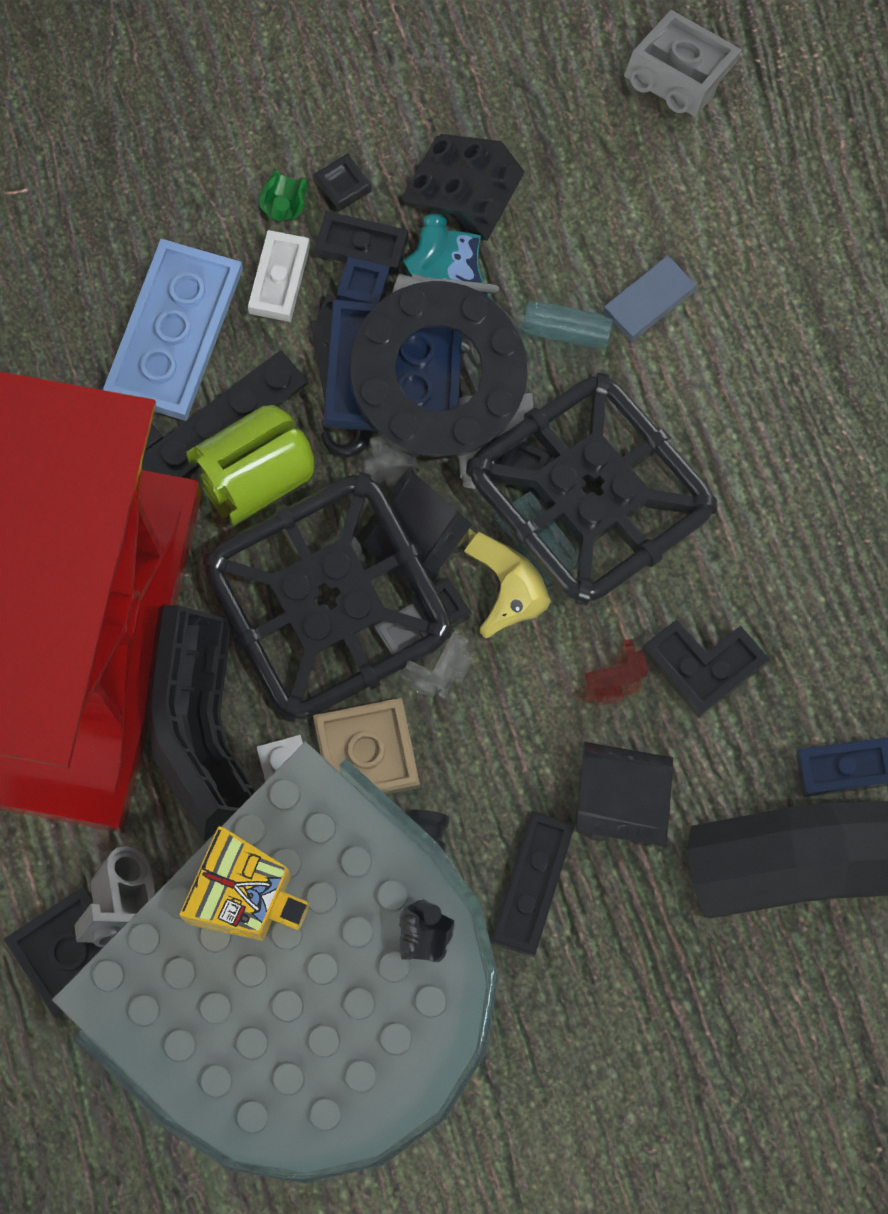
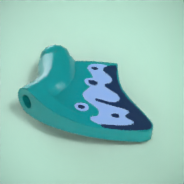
[402,214,490,298]

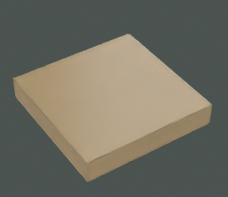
[313,698,420,798]

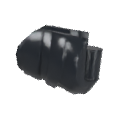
[399,899,455,962]

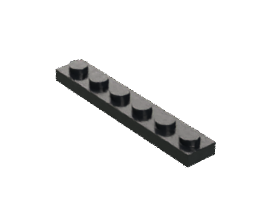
[142,350,308,478]

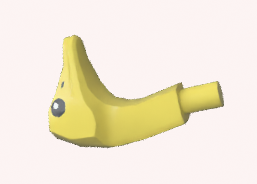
[464,529,551,638]

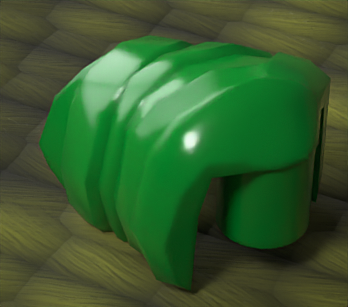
[259,168,307,221]

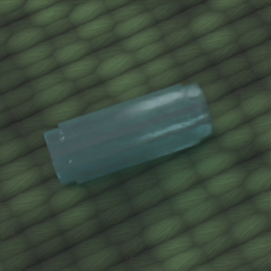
[522,301,613,349]

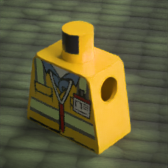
[179,826,310,941]

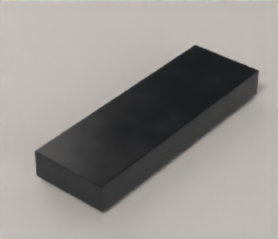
[491,811,576,958]

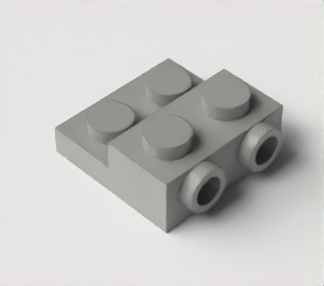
[624,10,742,117]

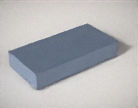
[603,256,697,343]

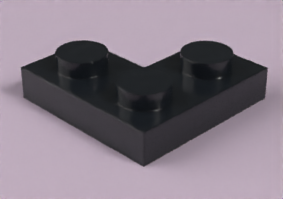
[641,619,770,718]

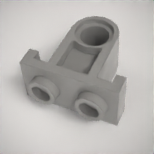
[74,846,155,947]

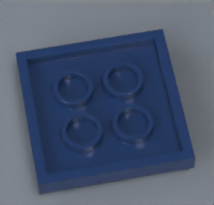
[323,300,462,431]

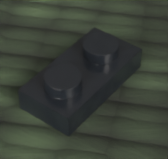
[315,211,409,275]

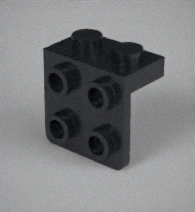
[402,134,525,241]

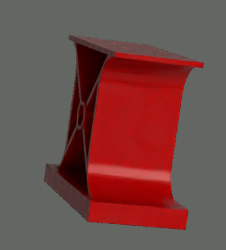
[0,371,203,834]

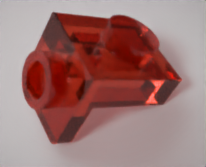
[582,639,647,705]

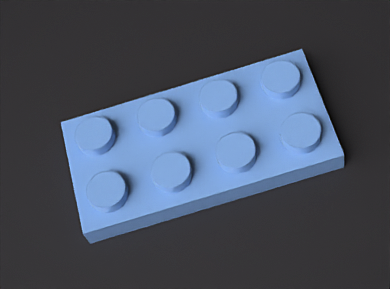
[103,239,243,421]

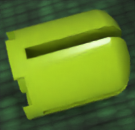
[186,405,314,528]

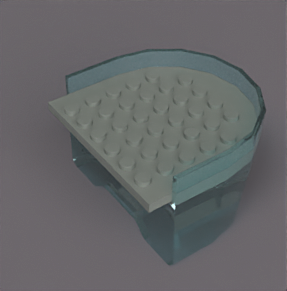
[52,741,498,1184]

